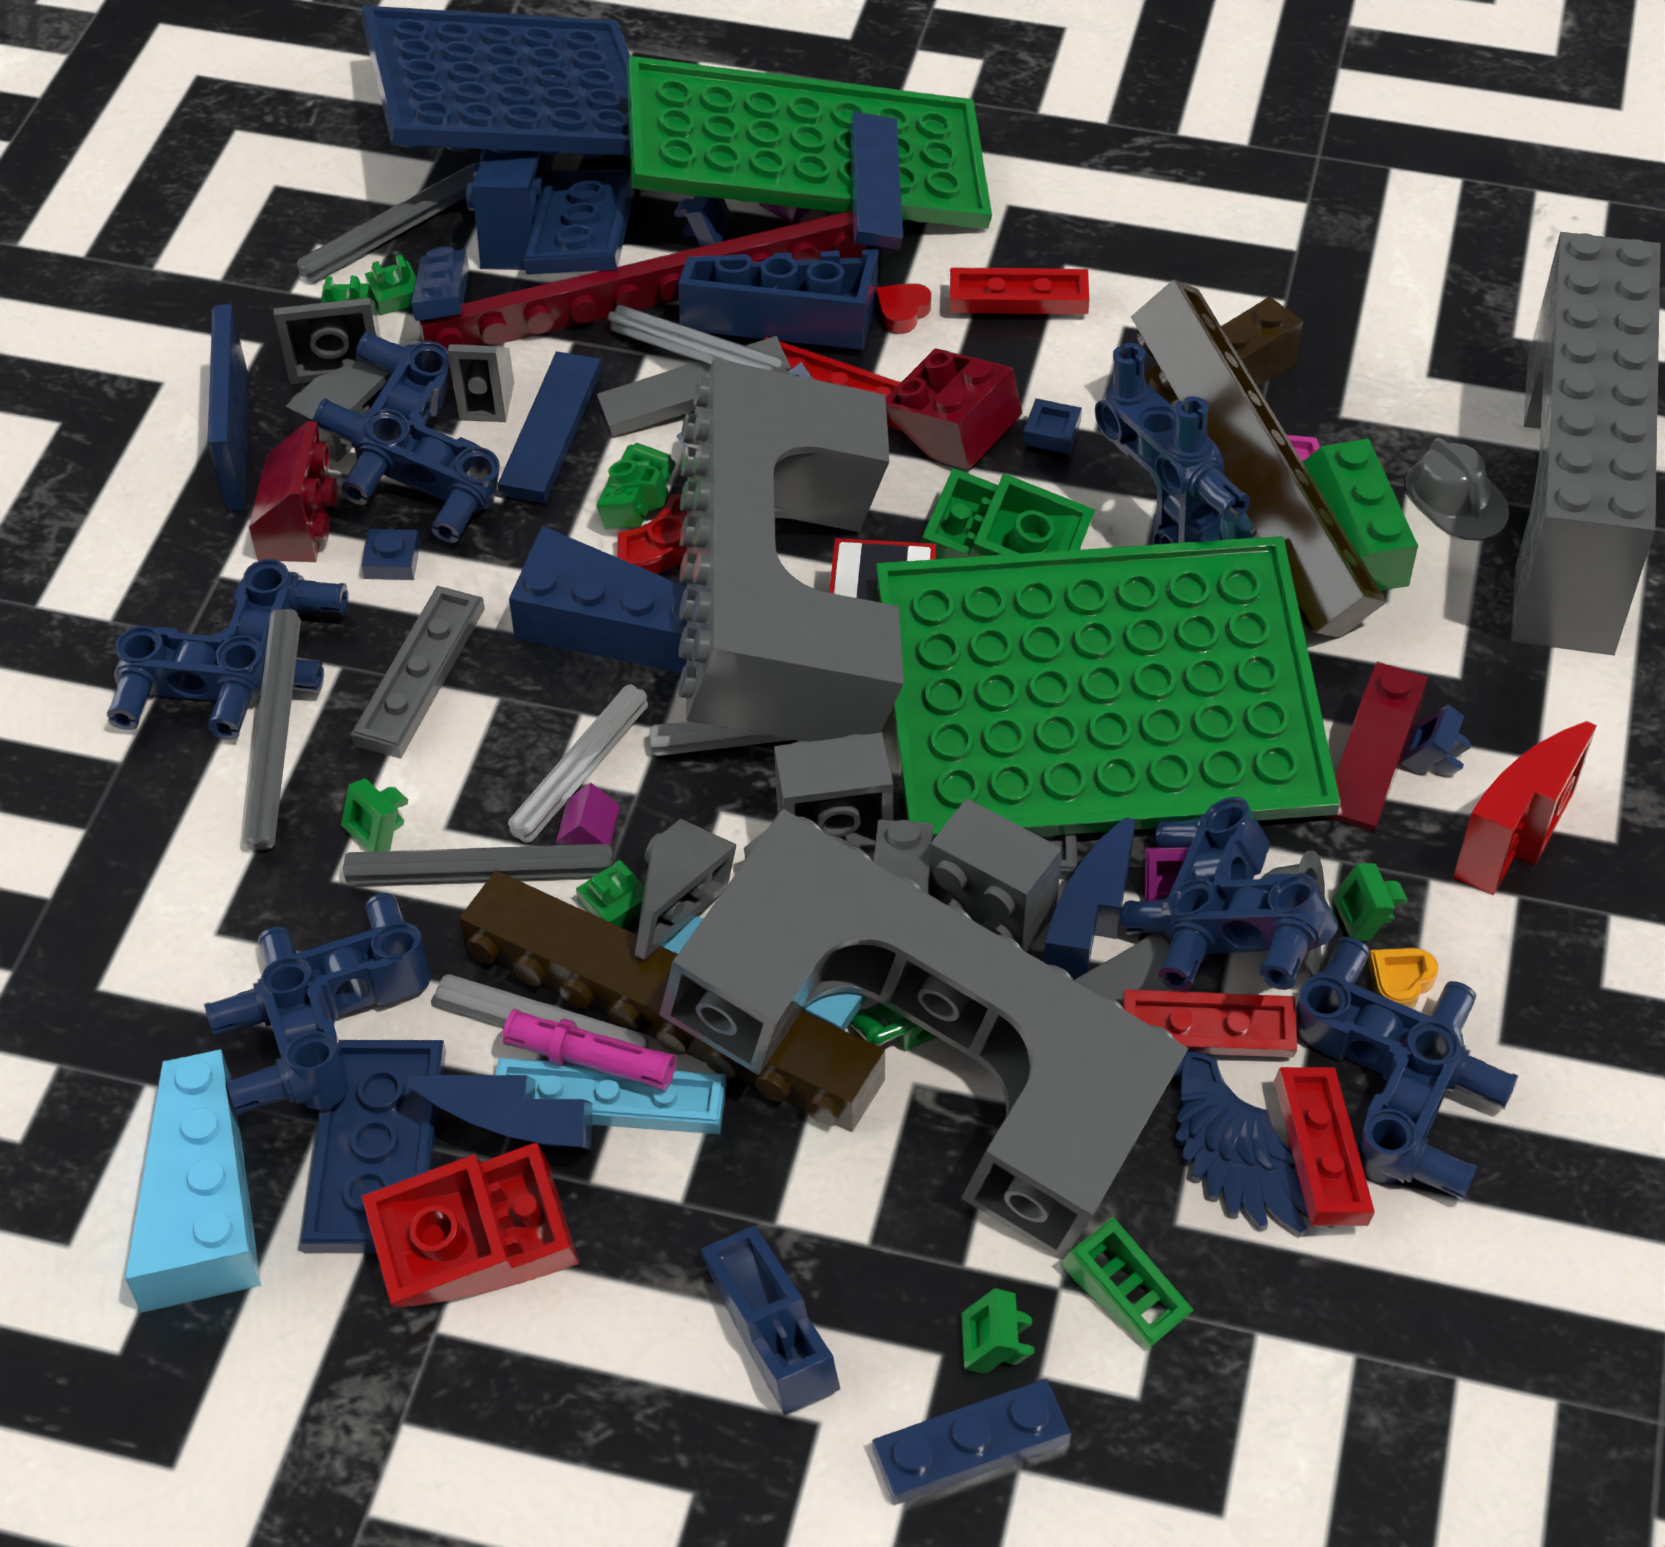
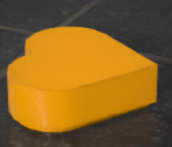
[1368,948,1438,1009]

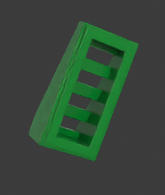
[1060,1217,1194,1350]

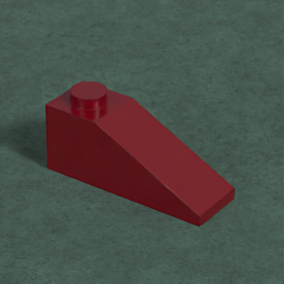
[1323,661,1428,832]

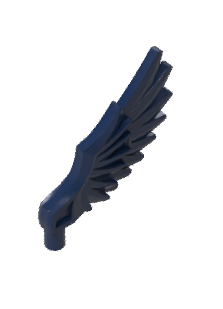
[1173,1051,1335,1237]

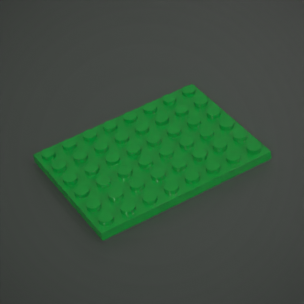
[876,536,1341,841]

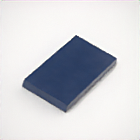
[523,167,636,275]
[207,304,248,511]
[301,1040,446,1254]

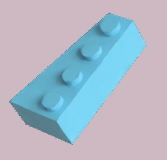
[125,1049,261,1313]

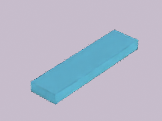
[495,1058,727,1134]

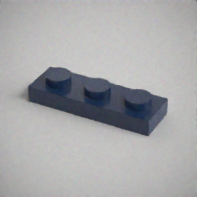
[411,247,469,321]
[872,1378,1071,1506]

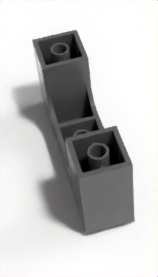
[1511,232,1661,656]
[679,358,904,742]
[659,809,1189,1260]

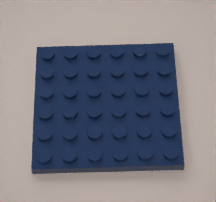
[362,5,631,159]

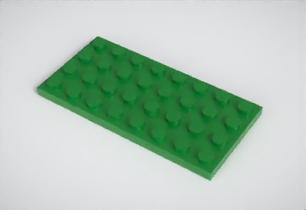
[627,56,992,229]

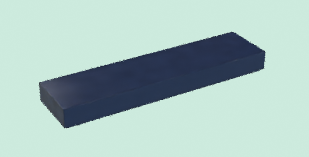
[850,112,903,250]
[498,351,602,504]

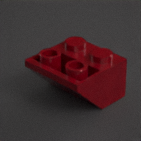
[886,348,1023,470]
[249,421,338,562]

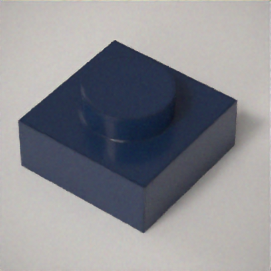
[1023,398,1082,454]
[362,529,420,580]

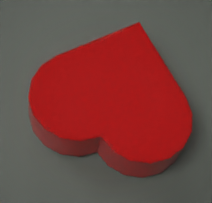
[876,283,932,333]

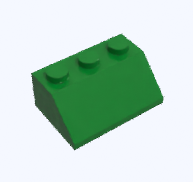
[1302,438,1418,591]

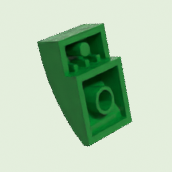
[920,468,1095,559]

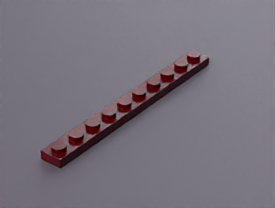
[419,211,867,350]

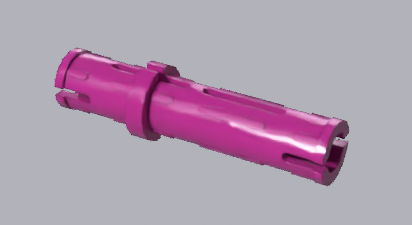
[503,1009,677,1091]

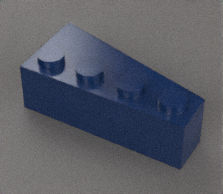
[467,149,554,270]
[679,249,879,350]
[509,526,687,673]

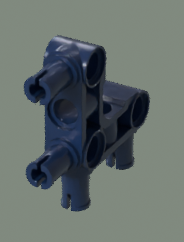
[313,331,500,543]
[1094,343,1250,545]
[107,559,349,740]
[1120,797,1338,992]
[204,893,431,1116]
[1296,937,1518,1201]

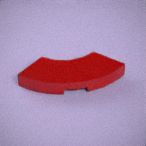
[617,494,688,574]

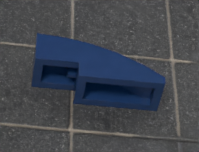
[1043,818,1136,979]
[409,1075,593,1150]
[701,1225,841,1415]

